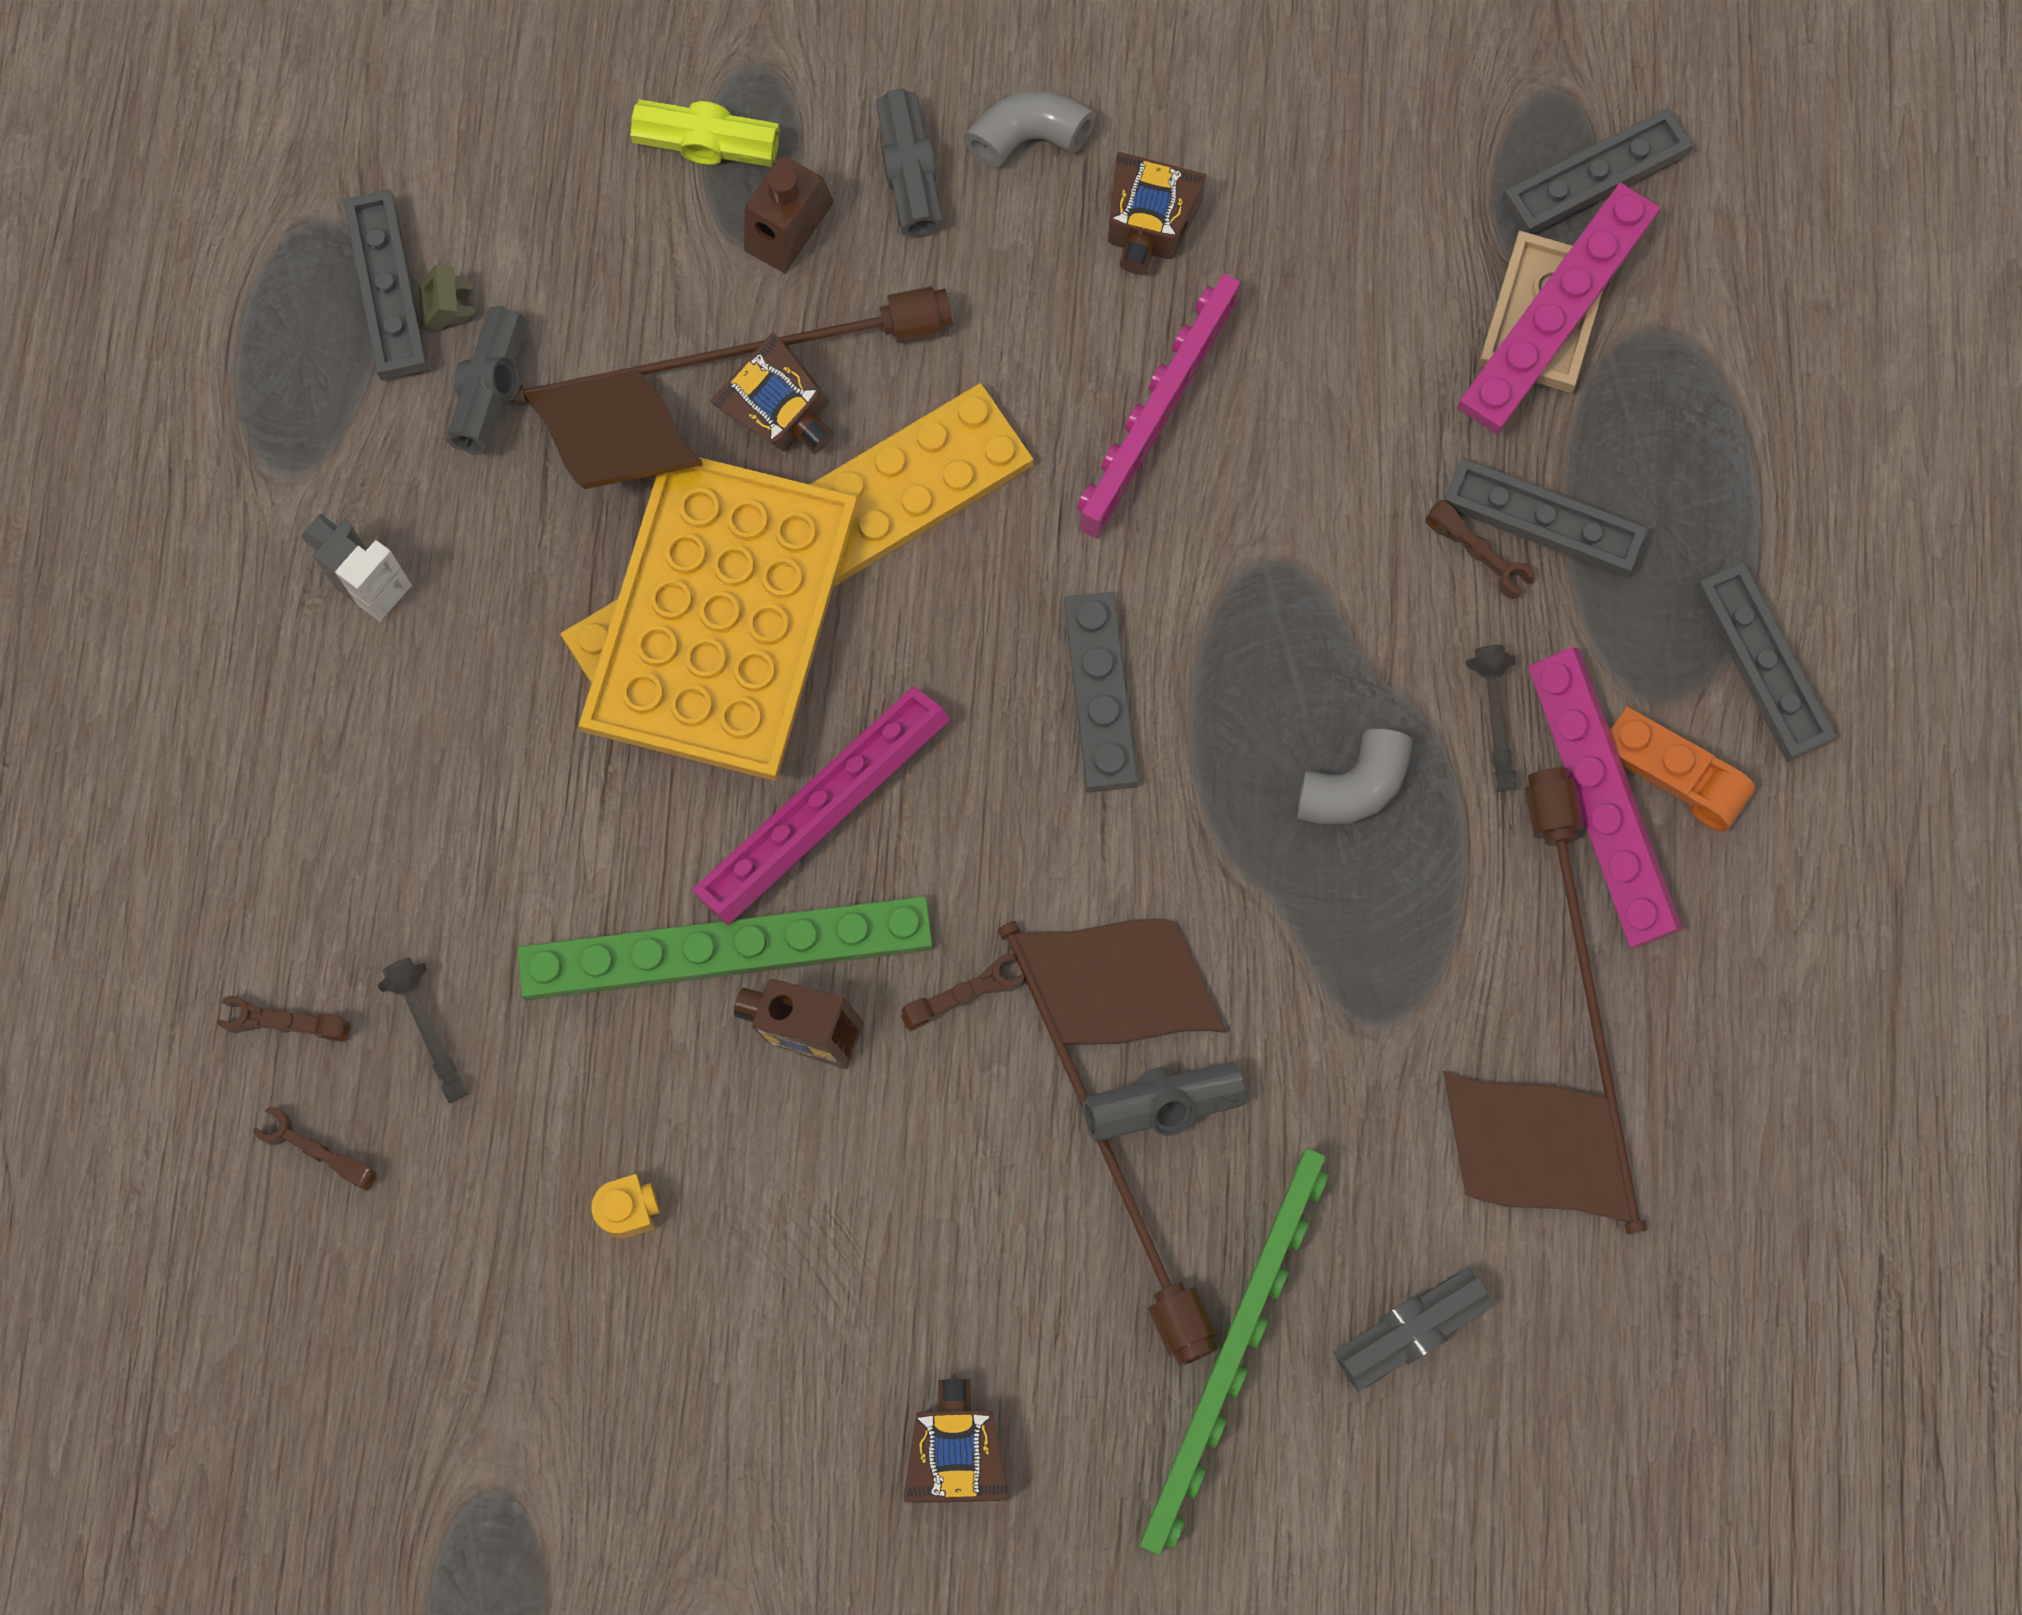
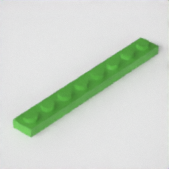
[518,896,932,1001]
[1137,1148,1329,1556]

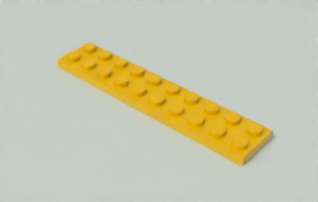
[560,383,1034,684]

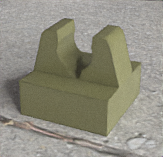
[419,265,475,332]

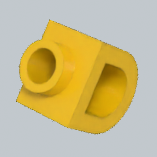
[591,1174,660,1238]

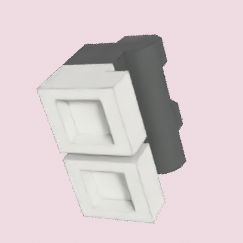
[301,514,412,622]

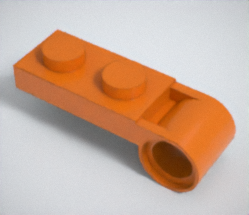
[1610,706,1756,832]

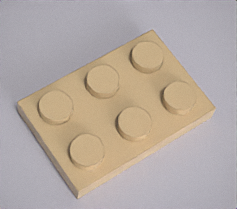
[1478,230,1603,393]

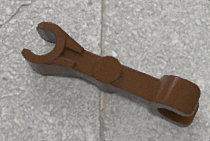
[1425,500,1534,599]
[901,954,1025,1031]
[217,996,350,1042]
[253,1107,377,1191]

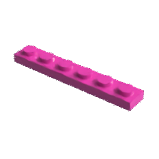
[1457,182,1660,435]
[1077,273,1241,539]
[1528,647,1683,948]
[692,686,950,926]

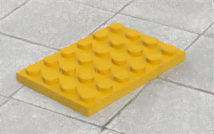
[578,457,858,782]

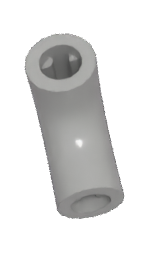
[963,91,1096,168]
[1296,729,1413,824]

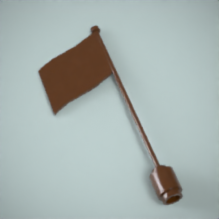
[515,286,953,489]
[1443,768,1647,1234]
[998,919,1226,1366]

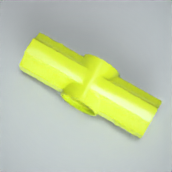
[630,99,780,167]

